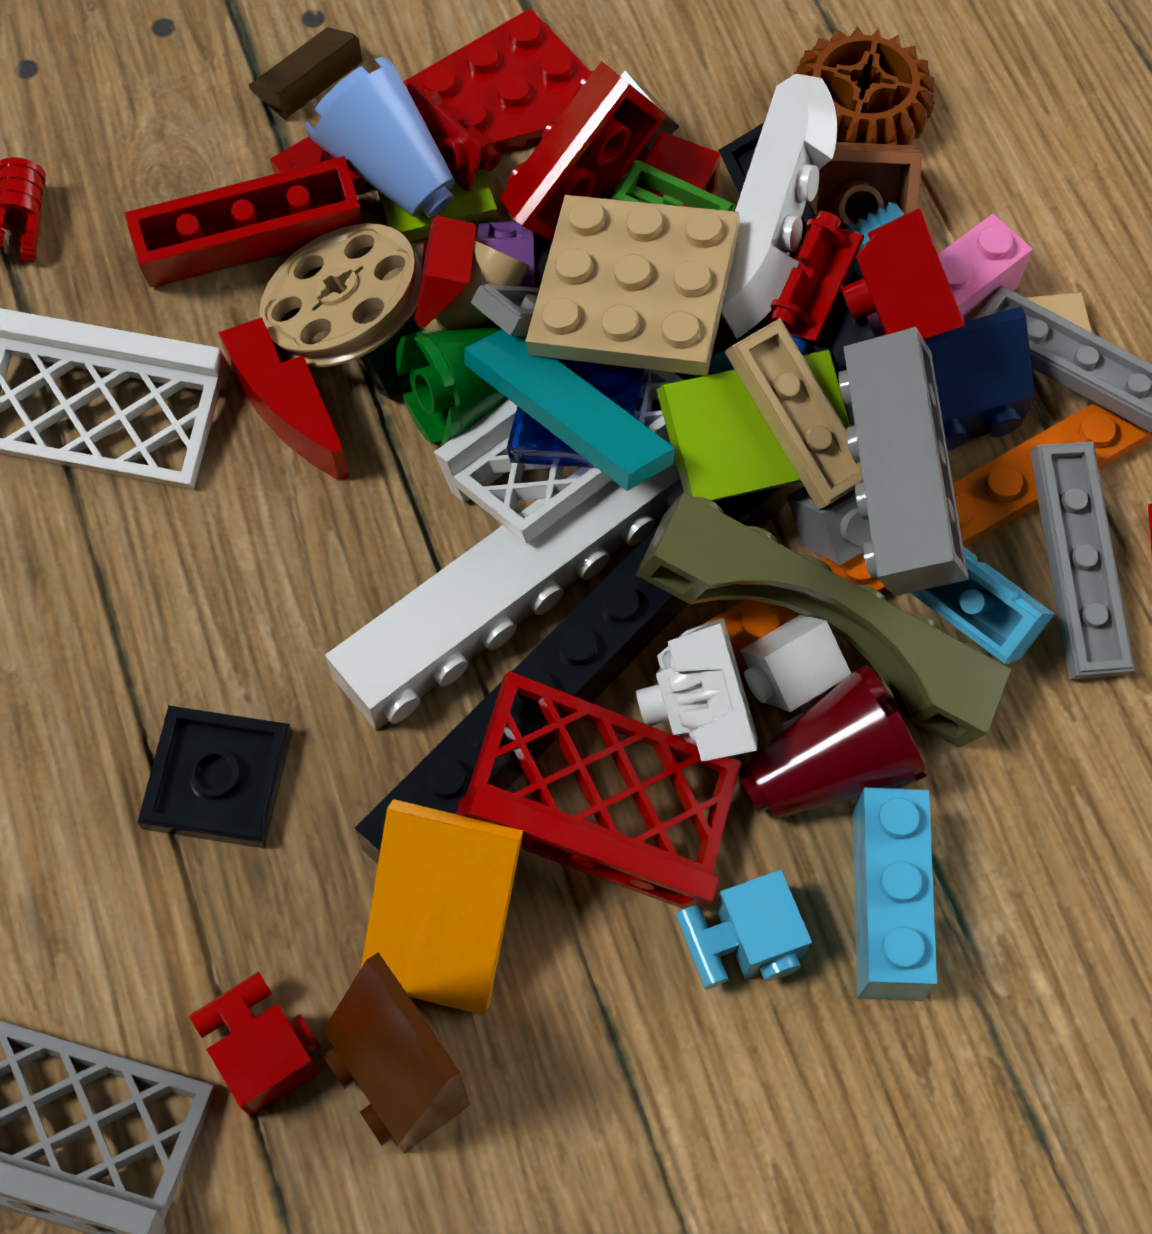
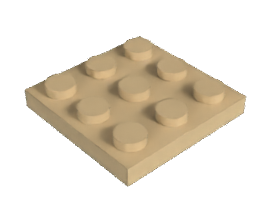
[525,195,740,376]

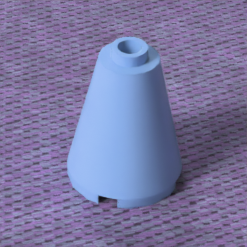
[305,57,455,218]

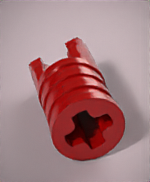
[0,157,46,263]

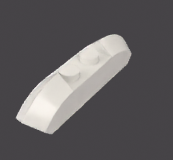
[721,74,837,339]

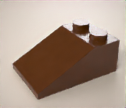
[323,952,470,1153]

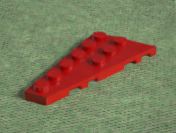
[270,8,590,193]

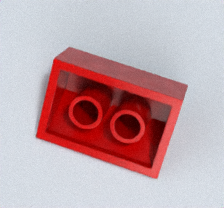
[499,61,668,241]

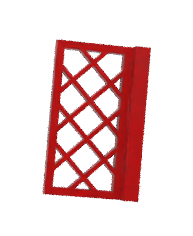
[455,671,741,909]

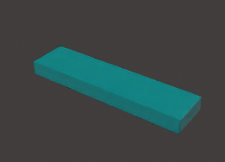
[464,329,675,491]

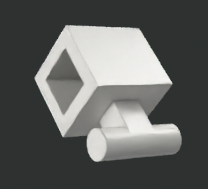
[740,615,851,730]

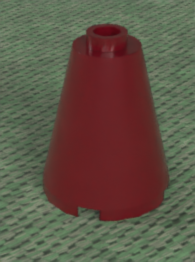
[741,665,927,819]

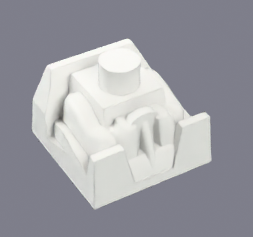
[636,617,758,762]

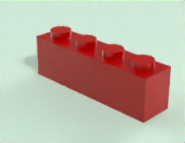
[124,156,363,288]

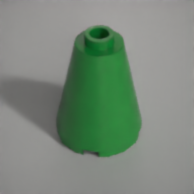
[396,326,562,446]

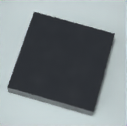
[137,706,293,849]

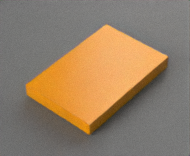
[361,799,523,1016]

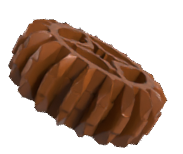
[793,26,935,145]

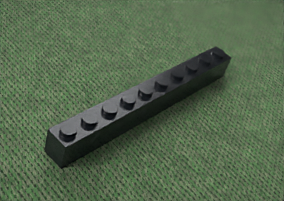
[355,482,804,864]

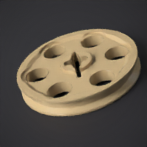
[259,223,423,367]

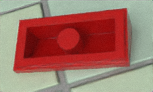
[414,215,477,327]

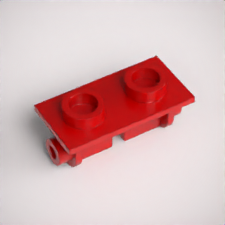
[407,81,501,191]
[764,211,864,343]

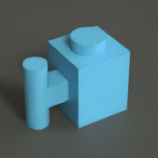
[675,870,812,989]

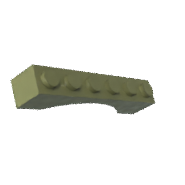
[636,492,1011,747]

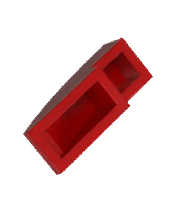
[218,317,349,481]

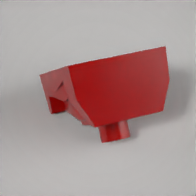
[841,208,965,339]

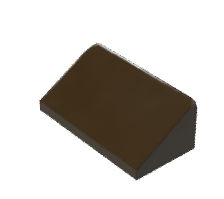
[249,27,363,120]

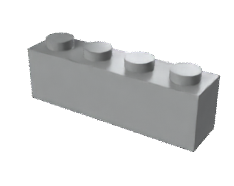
[838,327,969,596]

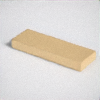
[725,318,863,510]

